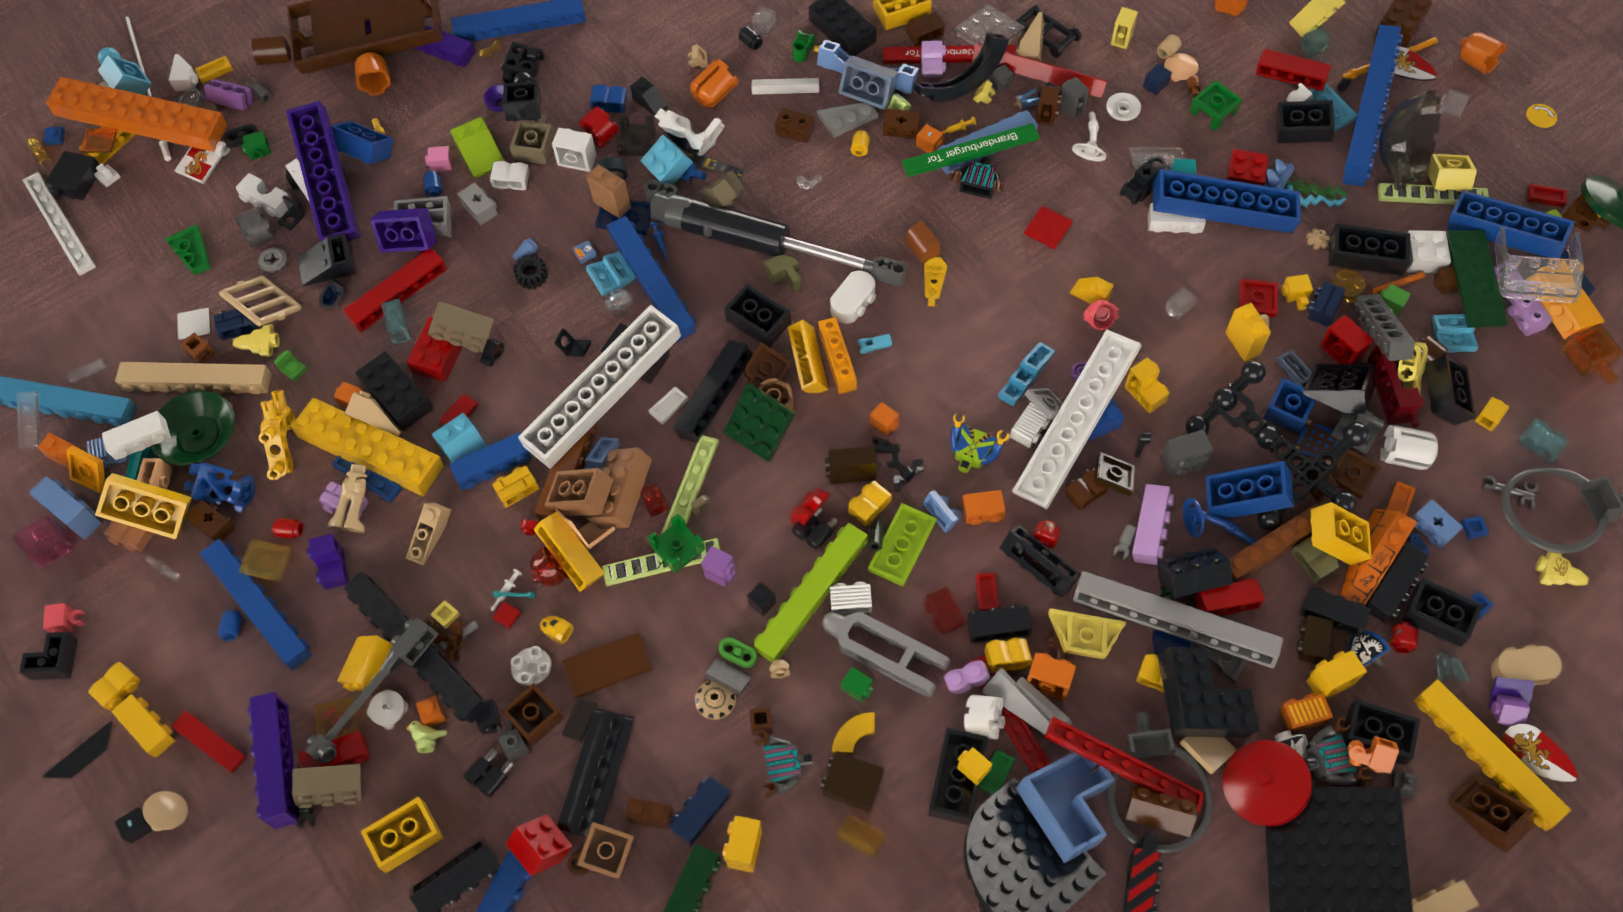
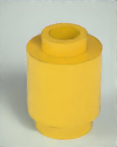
[851,130,870,157]

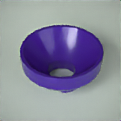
[484,84,504,112]

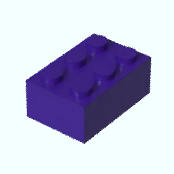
[370,208,438,253]

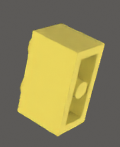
[1111,7,1138,49]

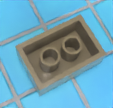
[428,301,494,352]
[292,764,361,808]

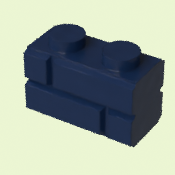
[1307,282,1345,327]
[213,305,258,341]

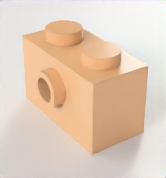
[137,458,173,489]

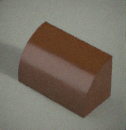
[251,36,291,65]

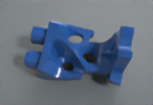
[183,462,255,513]

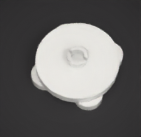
[367,689,409,730]

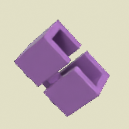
[702,546,736,587]

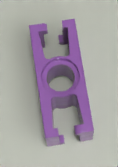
[204,79,253,111]

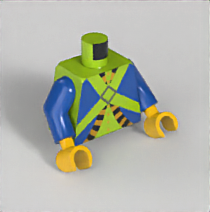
[950,413,1010,473]

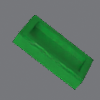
[978,749,1015,795]

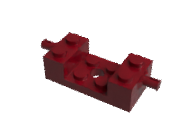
[1367,345,1423,428]

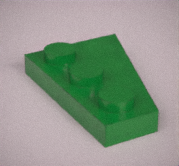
[165,224,211,276]

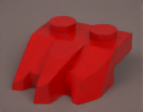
[790,488,830,526]

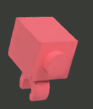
[43,603,85,633]

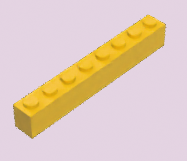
[1414,679,1571,831]

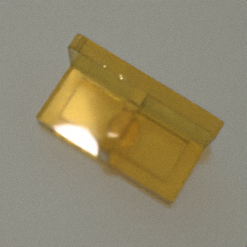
[836,815,886,858]

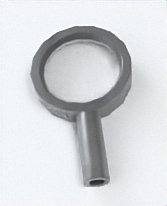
[176,88,204,108]

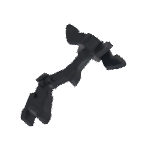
[871,437,924,492]

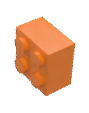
[1027,653,1076,701]

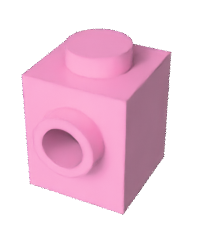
[425,146,452,172]

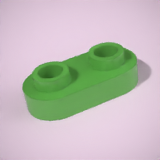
[719,637,757,668]

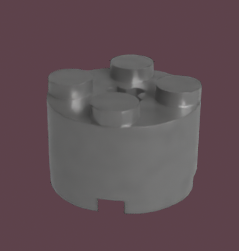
[235,206,274,248]

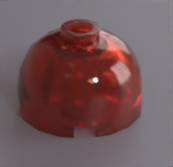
[530,547,568,587]

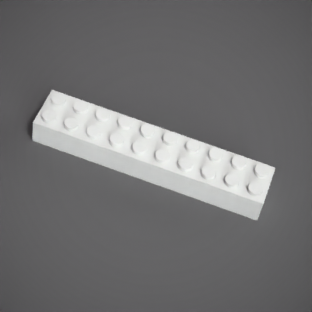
[518,305,681,469]

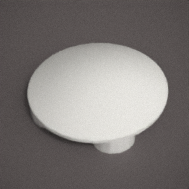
[511,646,551,686]

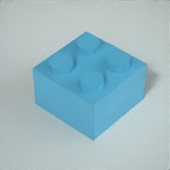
[640,135,693,185]

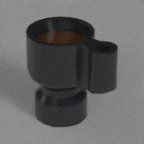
[480,338,505,367]

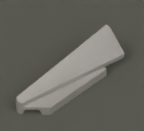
[982,668,1073,749]

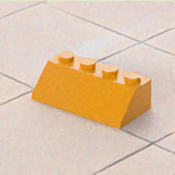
[1524,262,1605,343]

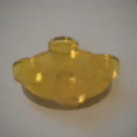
[1331,270,1366,302]

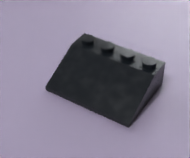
[1303,364,1376,415]

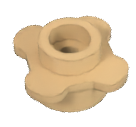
[769,660,790,678]

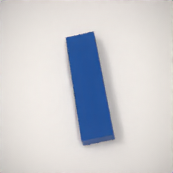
[331,456,403,503]

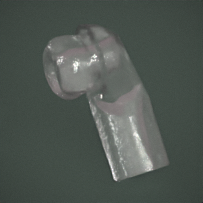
[796,174,823,189]

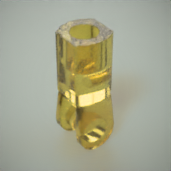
[26,136,50,164]

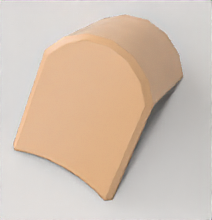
[556,509,615,549]

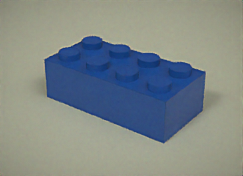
[1206,461,1294,519]

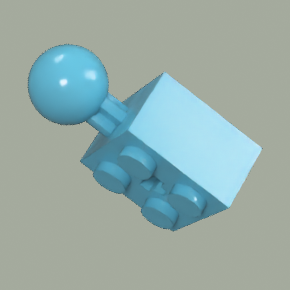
[98,47,152,95]

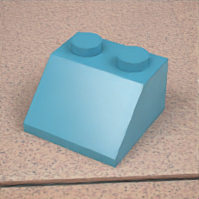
[432,413,488,463]

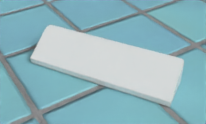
[751,78,819,94]

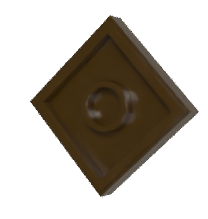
[1094,452,1135,496]

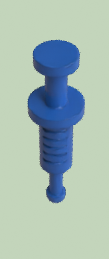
[650,221,668,260]

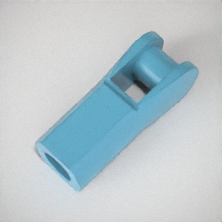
[857,334,892,354]

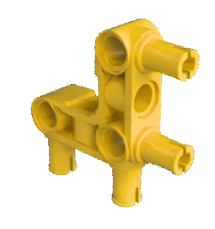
[259,390,295,480]

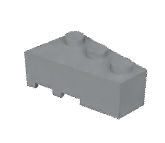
[394,196,452,237]

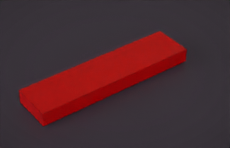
[171,710,247,774]

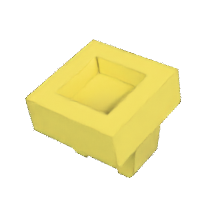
[973,80,995,104]
[430,600,460,629]

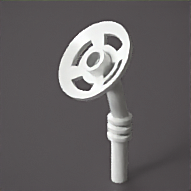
[1072,112,1106,161]

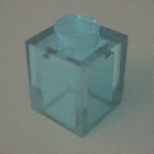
[1300,27,1331,57]

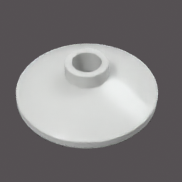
[1106,93,1141,121]

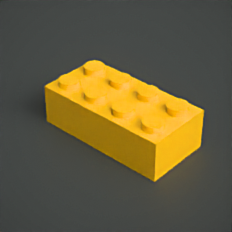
[95,473,192,539]

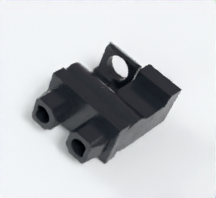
[502,42,545,84]

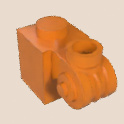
[1347,736,1399,774]

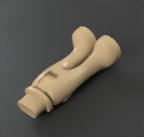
[327,464,367,533]

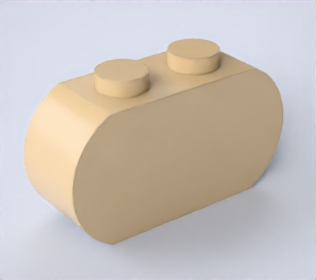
[1491,644,1562,686]

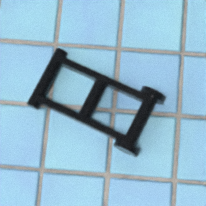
[1012,5,1082,58]

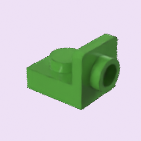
[274,350,308,383]

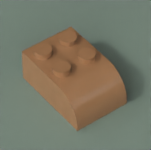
[544,468,614,516]

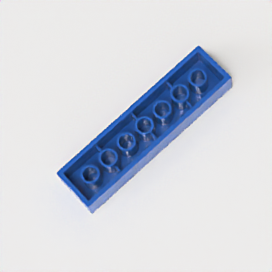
[1153,169,1301,233]

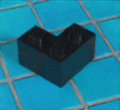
[19,632,78,680]

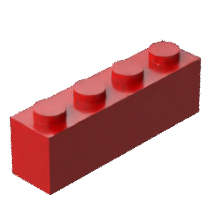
[1256,49,1332,92]

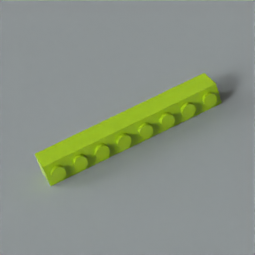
[754,522,868,663]

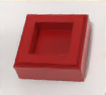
[492,602,521,630]

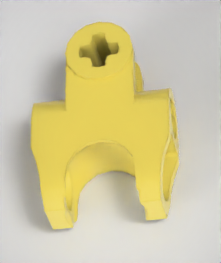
[1398,342,1428,393]

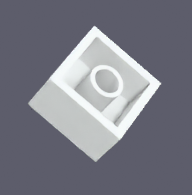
[552,128,597,172]
[1406,230,1451,274]

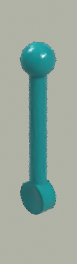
[493,590,535,598]

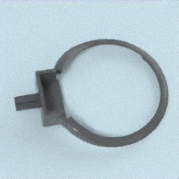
[1501,468,1623,554]
[1106,712,1214,853]

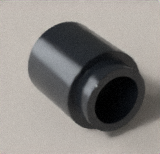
[738,26,763,50]

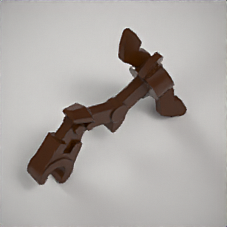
[422,617,468,661]

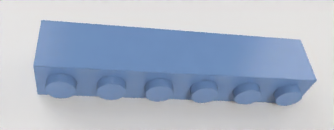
[937,110,1038,174]

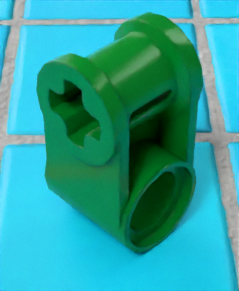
[792,30,816,62]

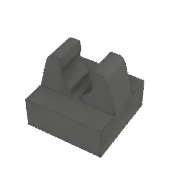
[1391,770,1418,799]

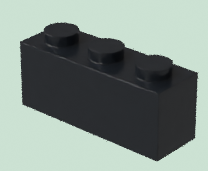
[1300,586,1371,638]
[966,604,1032,643]

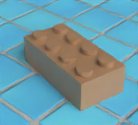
[586,448,652,529]

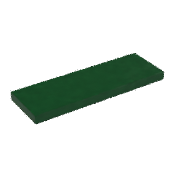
[1446,230,1508,328]

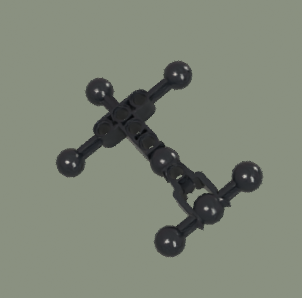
[1185,360,1370,531]

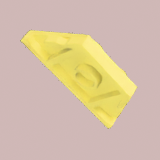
[1048,608,1126,659]

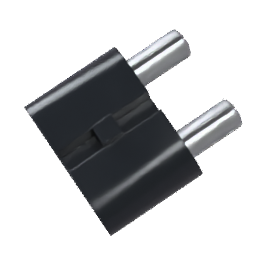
[792,508,837,550]
[463,749,513,798]

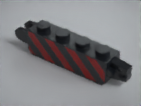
[1123,833,1163,912]

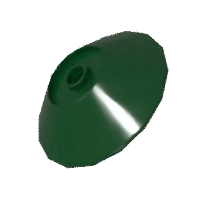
[151,390,235,466]

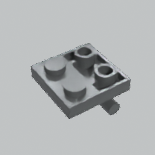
[1331,410,1385,454]

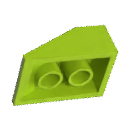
[450,117,504,179]

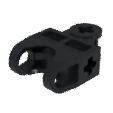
[1119,156,1166,205]

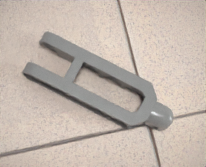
[823,612,950,697]

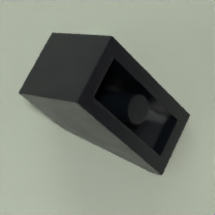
[630,77,668,116]

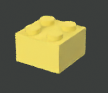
[1427,154,1477,192]

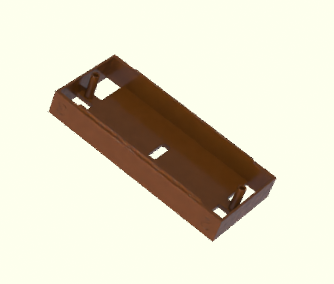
[287,0,443,74]

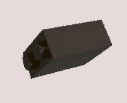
[825,446,877,484]
[820,751,884,812]

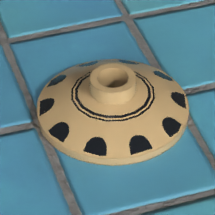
[695,680,736,720]

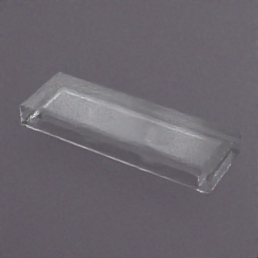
[17,391,40,449]

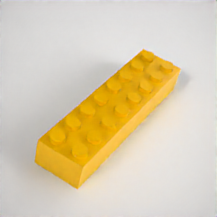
[291,397,444,497]

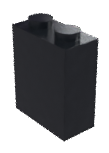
[45,151,100,200]

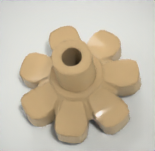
[1306,228,1330,250]

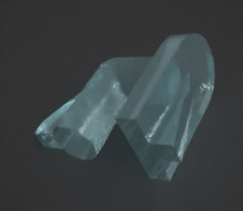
[1436,652,1469,681]

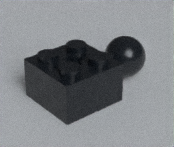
[502,71,542,121]

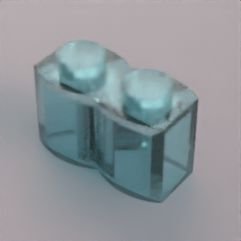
[1518,419,1569,463]

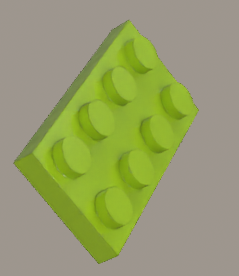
[868,503,937,587]

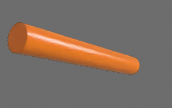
[1372,271,1425,294]

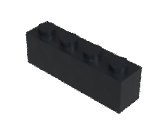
[1366,542,1430,624]

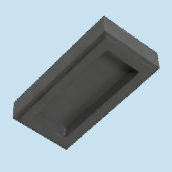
[705,658,751,696]

